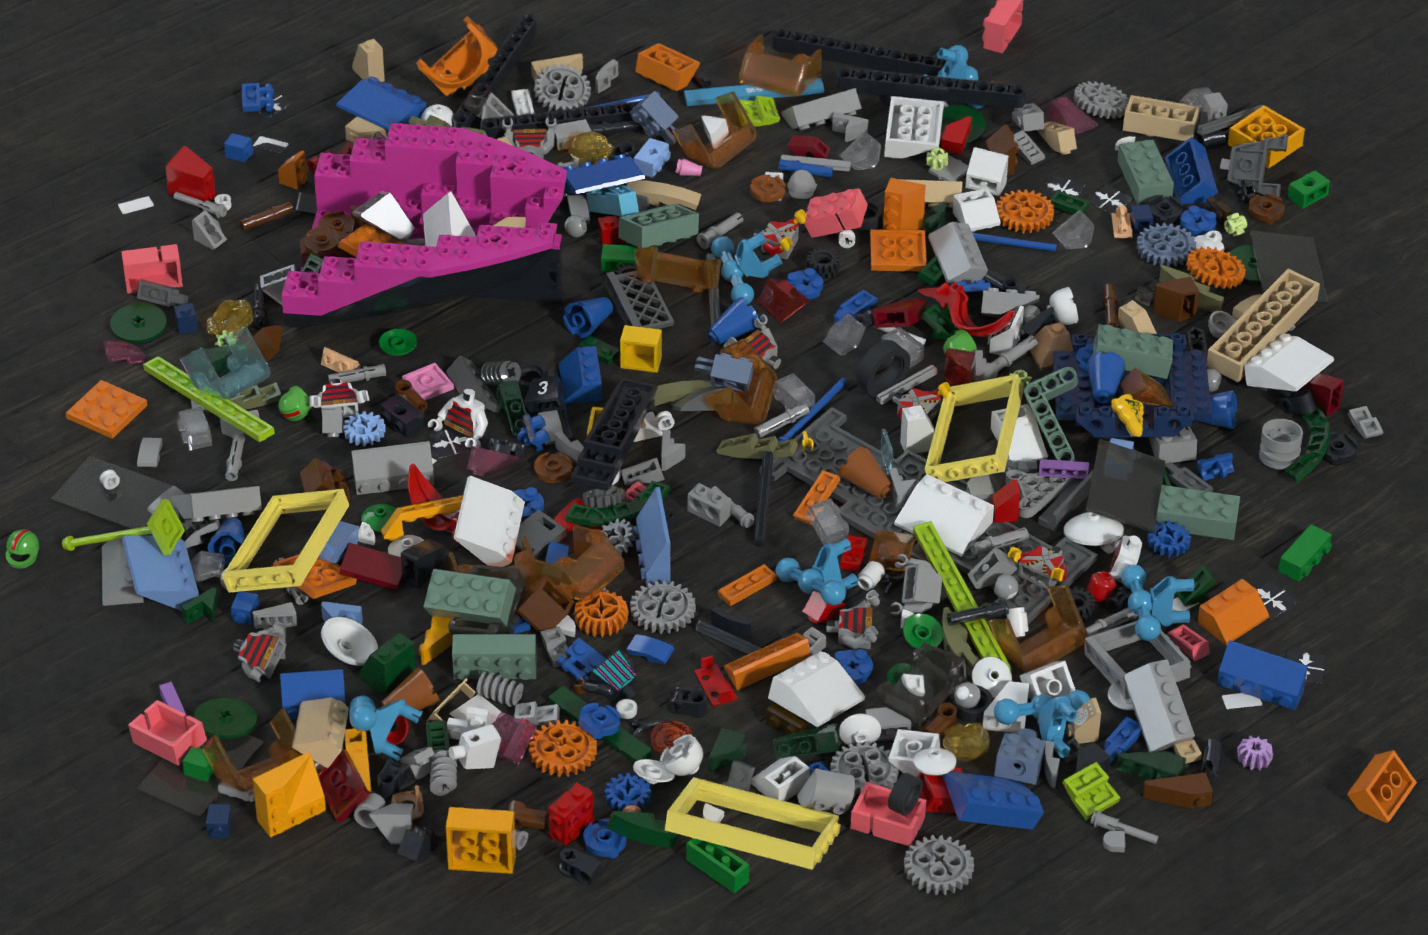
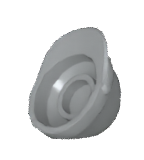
[787,170,817,199]
[1208,311,1237,339]

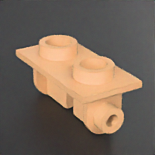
[1111,205,1132,238]
[321,347,360,373]

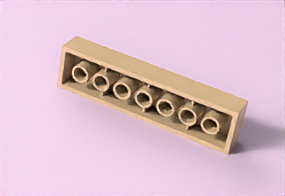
[1207,269,1320,382]

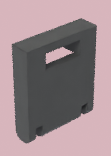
[515,509,567,561]

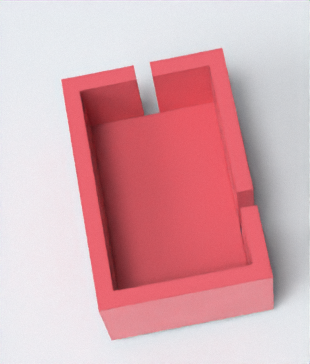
[982,0,1023,54]
[804,188,868,238]
[122,244,183,293]
[128,700,207,765]
[851,782,927,847]

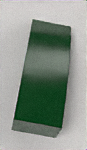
[607,811,678,848]

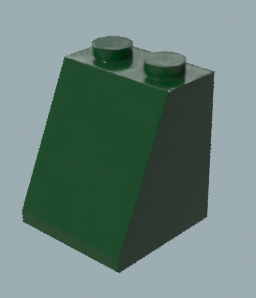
[358,633,416,698]

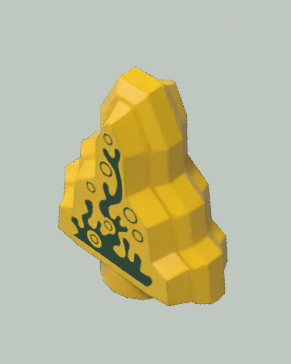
[1111,394,1144,437]

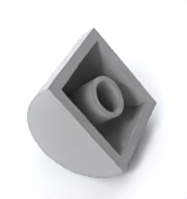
[797,769,855,815]

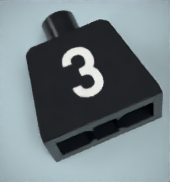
[524,371,565,414]

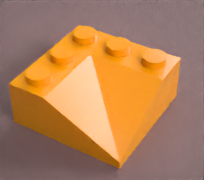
[1228,105,1305,169]
[253,752,326,838]
[446,807,516,874]

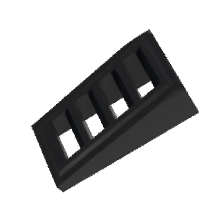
[1020,306,1055,339]

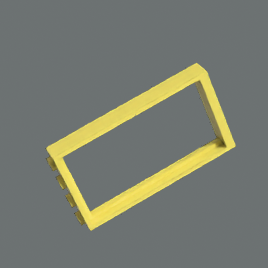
[924,374,1024,482]
[222,489,349,592]
[665,777,840,870]

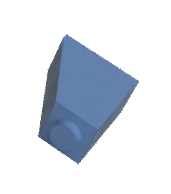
[319,517,359,564]

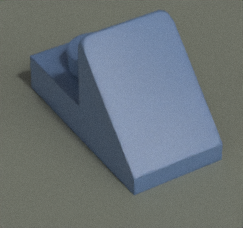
[321,602,363,625]

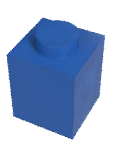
[224,133,254,162]
[231,591,260,625]

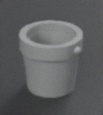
[354,793,385,828]

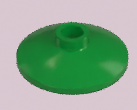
[379,329,417,355]
[361,504,396,533]
[903,614,943,651]

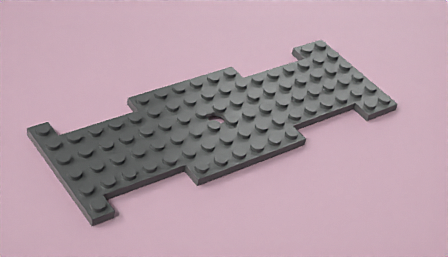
[759,407,1098,624]

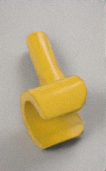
[802,431,814,451]

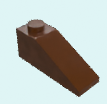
[1143,773,1213,808]

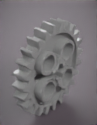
[534,63,591,112]
[1073,81,1129,119]
[630,580,696,634]
[830,741,899,797]
[904,835,974,895]

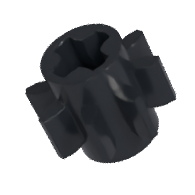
[1234,180,1257,203]

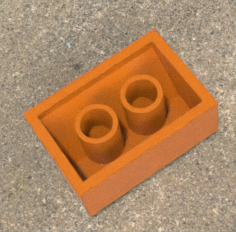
[635,43,700,91]
[883,178,926,230]
[1197,579,1269,645]
[1347,750,1417,823]

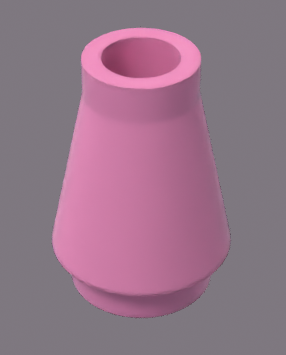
[676,158,702,176]

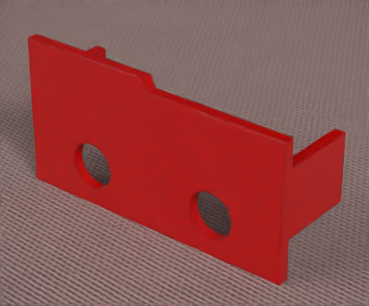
[694,656,738,707]

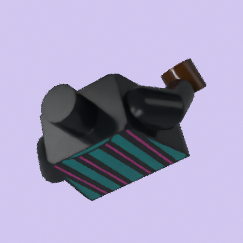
[573,650,638,700]

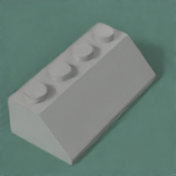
[781,89,861,131]
[928,222,988,284]
[352,441,434,495]
[171,486,262,522]
[102,539,144,606]
[1123,659,1195,753]

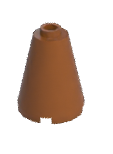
[839,446,892,499]
[380,667,440,710]

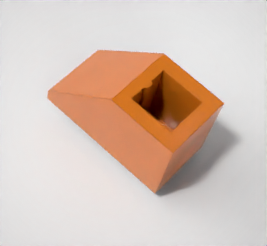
[278,151,308,190]

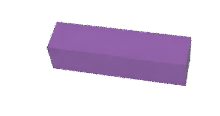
[1039,459,1089,479]
[159,682,187,717]

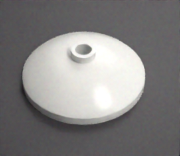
[1064,511,1123,545]
[321,617,378,666]

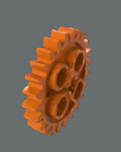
[996,189,1054,233]
[1186,246,1246,289]
[529,720,597,777]

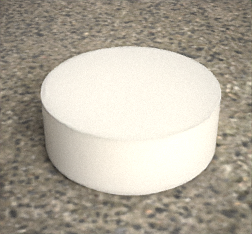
[616,699,637,719]

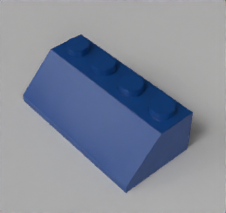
[1165,137,1218,204]
[1217,640,1308,710]

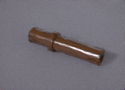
[239,202,294,231]
[1103,284,1118,328]

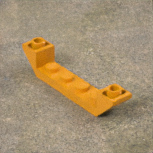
[381,496,463,541]

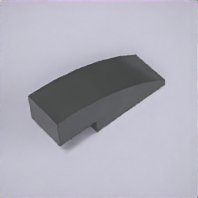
[672,386,732,411]

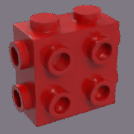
[917,768,962,813]
[549,783,594,846]

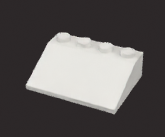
[884,96,944,158]
[423,192,476,247]
[1244,334,1334,391]
[894,474,994,557]
[454,476,525,571]
[768,651,865,727]

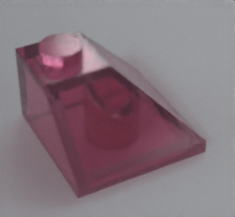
[1049,96,1098,134]
[467,446,519,477]

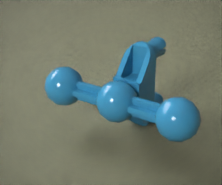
[923,45,985,109]
[711,232,783,305]
[776,538,858,606]
[1121,564,1194,641]
[994,690,1090,758]
[349,695,422,761]

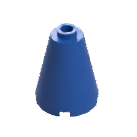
[563,297,613,338]
[708,297,760,344]
[1087,351,1126,404]
[1193,391,1237,429]
[208,518,245,567]

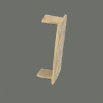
[427,678,476,722]

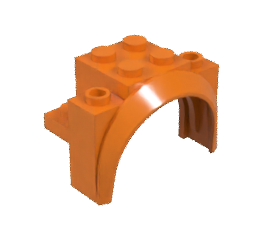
[416,16,498,96]

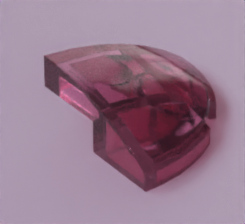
[103,340,146,364]

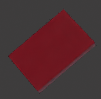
[339,543,402,590]
[317,749,370,823]

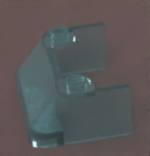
[180,325,270,399]

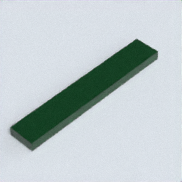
[548,686,652,763]

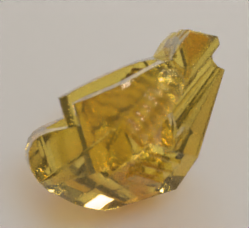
[569,131,614,166]
[206,299,253,337]
[943,723,990,762]

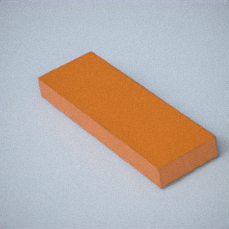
[793,470,840,525]
[718,564,777,606]

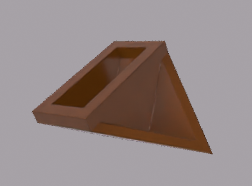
[241,325,283,362]

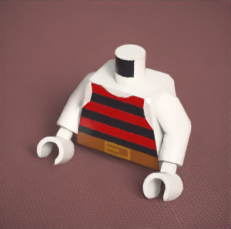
[309,379,369,418]
[428,389,488,450]
[1097,536,1142,583]

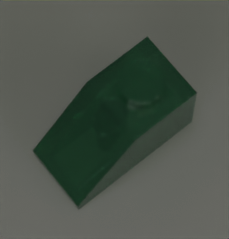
[709,728,748,772]

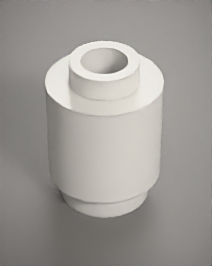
[857,561,885,591]
[1007,607,1029,637]

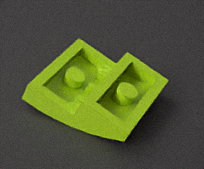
[736,96,780,127]
[1063,762,1120,820]

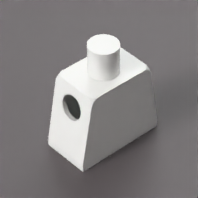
[449,724,501,769]

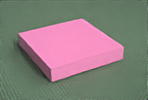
[402,363,454,401]

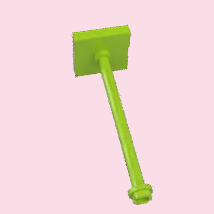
[62,499,185,556]

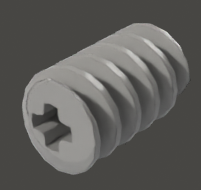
[476,672,524,707]
[430,749,457,796]

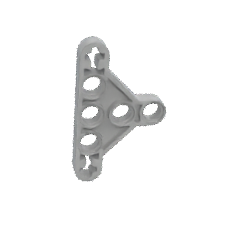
[1006,469,1075,518]

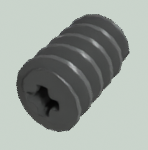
[481,361,521,385]

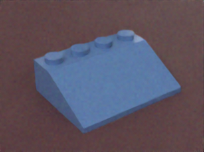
[633,487,670,588]
[122,535,199,610]

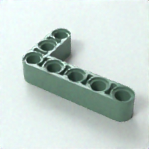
[1024,367,1078,462]

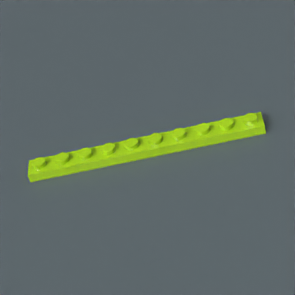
[143,356,275,442]
[913,521,1011,679]

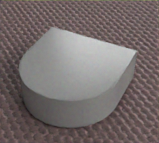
[1103,831,1125,852]

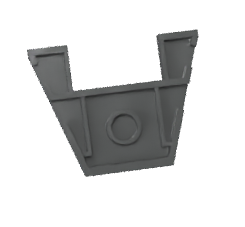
[1227,134,1288,197]

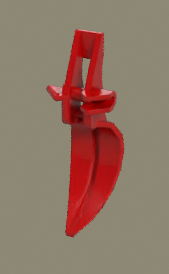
[918,282,1015,337]
[408,463,459,543]

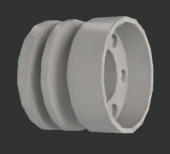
[1259,419,1303,469]

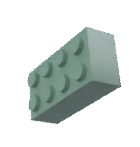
[1117,140,1174,205]
[619,203,699,249]
[1093,324,1173,379]
[1156,485,1240,540]
[423,569,516,626]
[452,634,537,680]

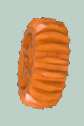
[574,590,628,638]

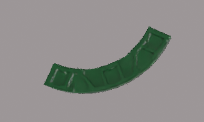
[1285,407,1331,483]
[566,481,670,526]

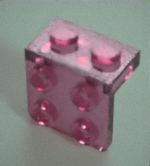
[493,712,537,765]

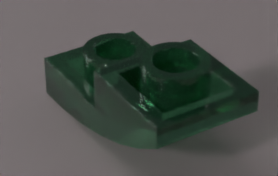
[923,201,947,237]

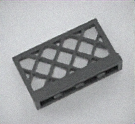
[605,268,674,329]

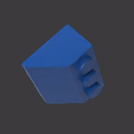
[559,346,602,404]
[280,669,346,720]

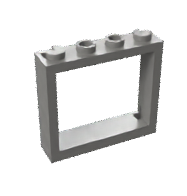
[1085,621,1191,699]

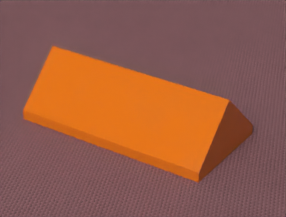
[724,633,811,691]

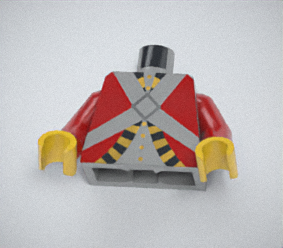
[753,209,807,260]
[893,382,952,421]
[1007,546,1067,591]

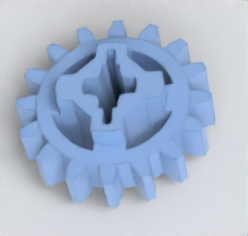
[343,411,386,446]

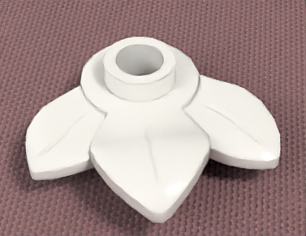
[1194,231,1224,251]

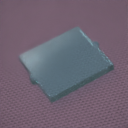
[881,429,893,475]

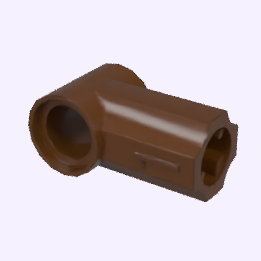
[395,380,427,413]
[921,703,957,738]
[507,801,548,829]

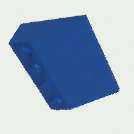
[336,77,427,131]
[563,154,645,194]
[942,771,1044,830]

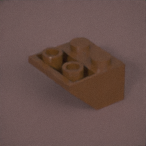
[985,124,1019,175]
[1153,277,1199,322]
[300,458,351,502]
[516,575,574,633]

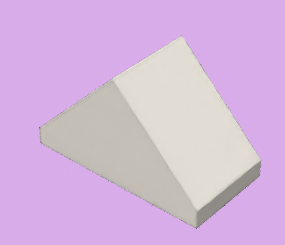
[701,116,729,149]

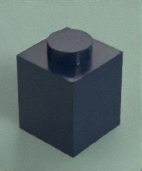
[1130,204,1153,233]
[174,303,198,335]
[206,804,232,838]

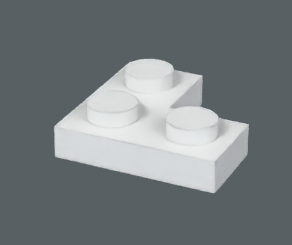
[447,707,490,740]

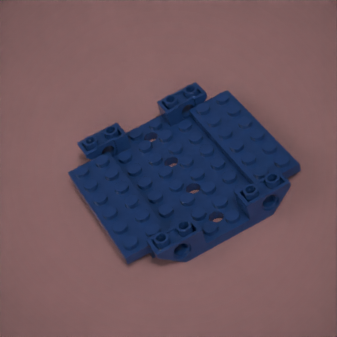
[1053,333,1212,437]

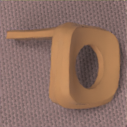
[391,785,424,821]

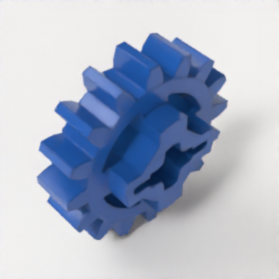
[1147,521,1191,557]
[605,773,651,811]

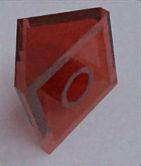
[758,279,809,323]
[944,348,976,386]

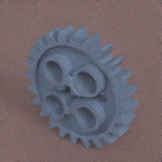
[1137,223,1196,267]

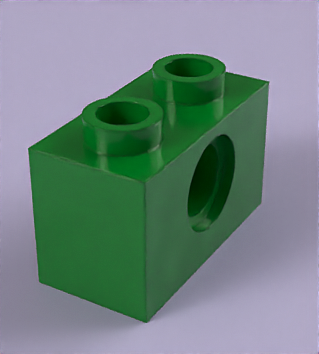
[1287,171,1330,209]

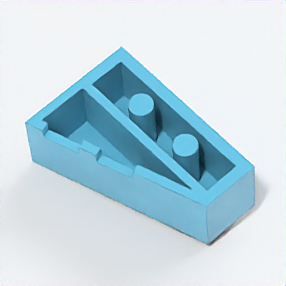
[586,184,639,216]

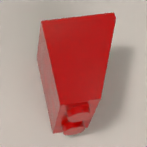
[165,146,216,202]

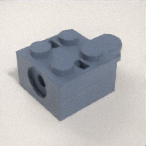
[629,91,681,145]
[694,353,753,393]
[994,729,1046,784]

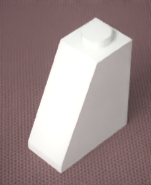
[900,405,935,453]
[983,681,1029,733]

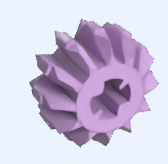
[1237,736,1273,771]

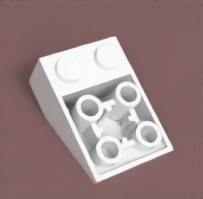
[991,404,1048,462]

